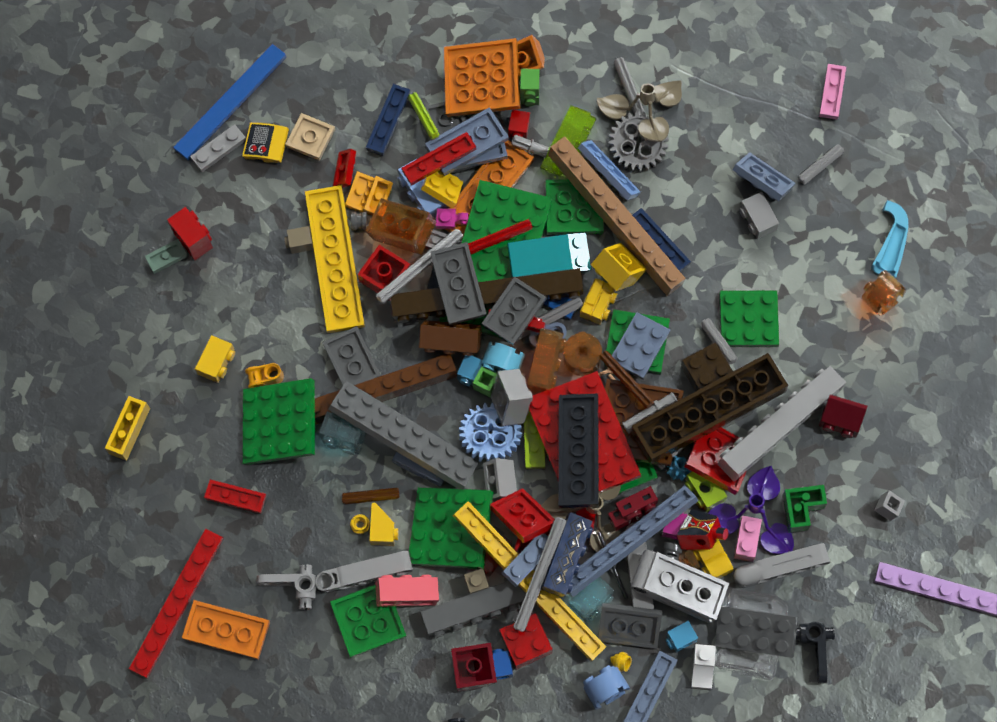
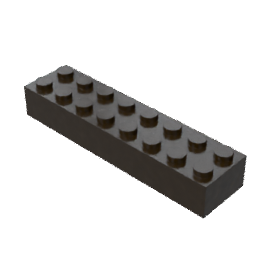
[631,353,789,465]

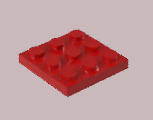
[684,427,747,495]

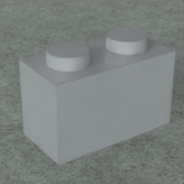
[739,192,779,239]
[483,458,517,502]

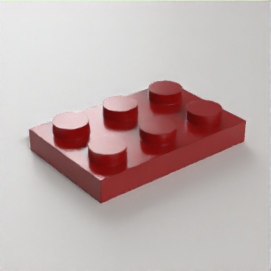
[490,488,555,543]

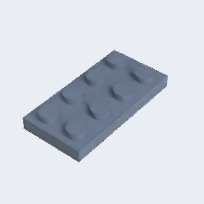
[425,107,509,176]

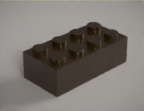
[681,342,754,429]

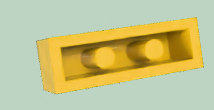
[105,396,150,461]

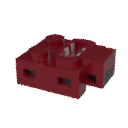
[608,486,658,531]

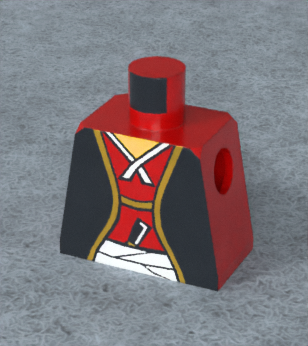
[677,509,728,550]

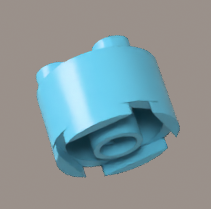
[481,342,525,373]

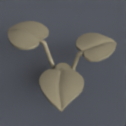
[597,81,682,142]
[541,486,621,553]

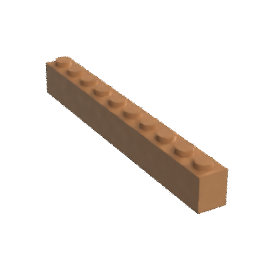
[548,137,686,296]

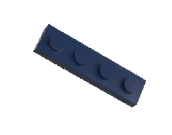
[366,84,411,156]
[632,208,691,272]

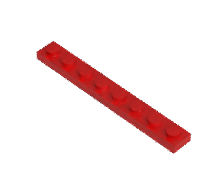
[129,529,224,679]

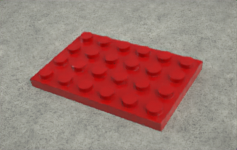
[529,371,641,493]

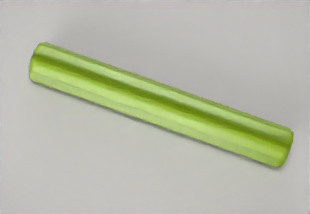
[408,92,439,140]

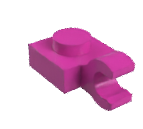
[436,208,469,229]

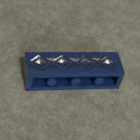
[541,512,593,598]

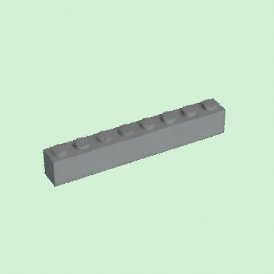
[718,366,846,481]

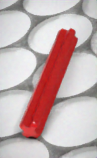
[468,219,532,254]

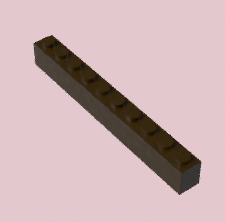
[391,268,583,323]

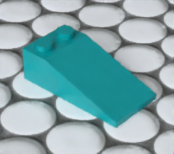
[507,233,591,277]

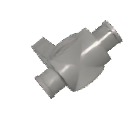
[256,565,316,610]

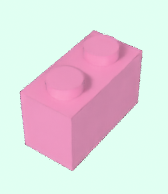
[734,515,762,562]

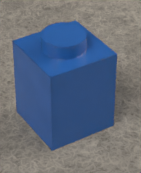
[492,649,513,680]

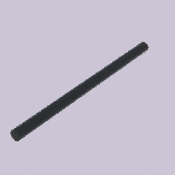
[597,532,628,599]

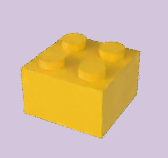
[591,243,647,291]

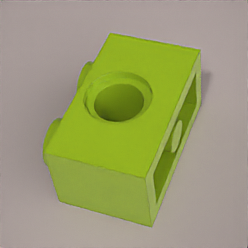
[685,472,727,512]

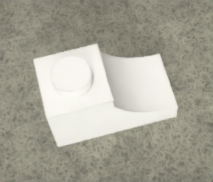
[691,644,716,690]

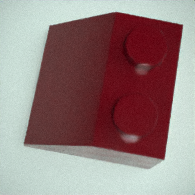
[819,394,868,438]
[451,643,497,692]

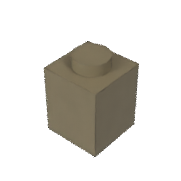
[284,226,314,254]
[464,569,489,594]

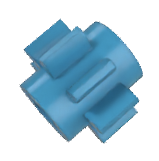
[667,456,691,481]

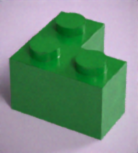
[782,485,827,533]

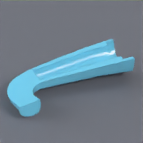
[871,200,908,279]

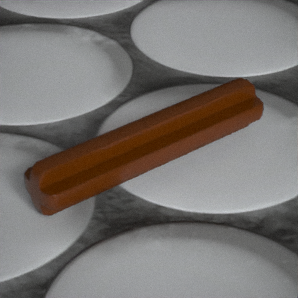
[342,487,400,504]

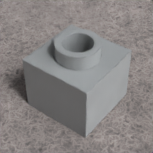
[874,490,905,521]

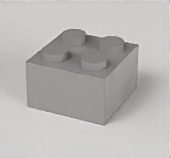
[491,369,533,426]

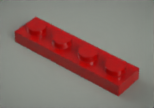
[402,132,477,186]

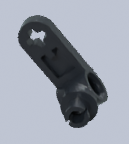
[796,622,835,683]

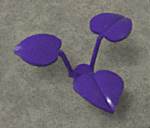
[708,466,794,554]

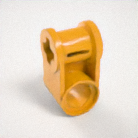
[245,363,284,388]

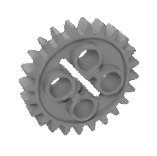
[608,111,669,172]

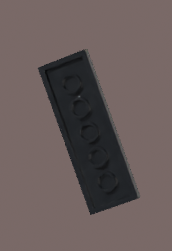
[558,393,599,508]

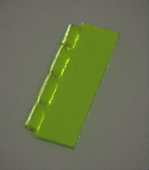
[540,105,596,176]

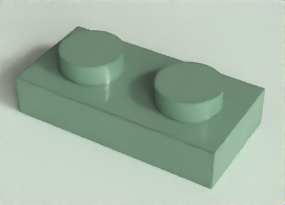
[145,239,188,274]

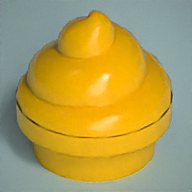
[610,652,632,672]

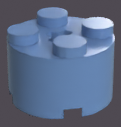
[583,665,630,709]

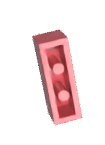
[375,575,439,606]

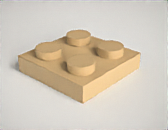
[285,113,335,161]

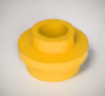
[350,514,370,534]

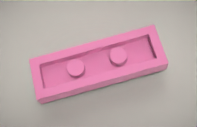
[819,64,846,120]

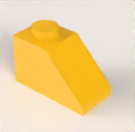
[370,503,399,546]

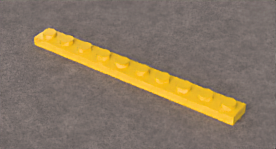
[453,501,606,661]

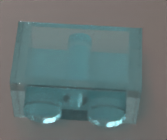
[569,577,614,622]

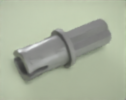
[512,135,549,158]

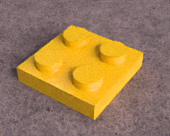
[421,170,463,209]

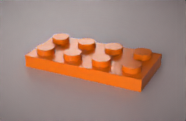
[182,600,270,660]

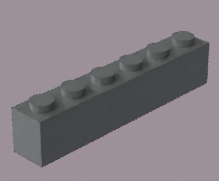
[421,581,526,638]

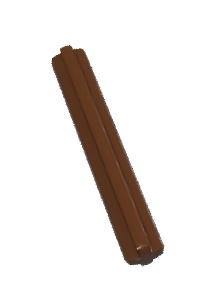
[600,351,654,409]

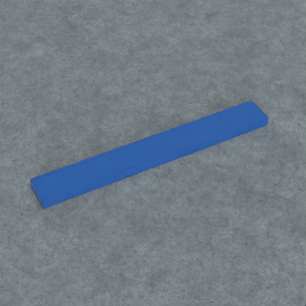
[174,44,287,160]

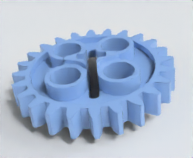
[459,403,522,462]

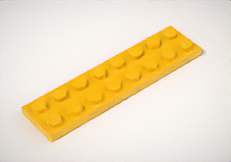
[305,185,365,333]

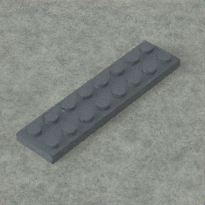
[328,381,479,490]

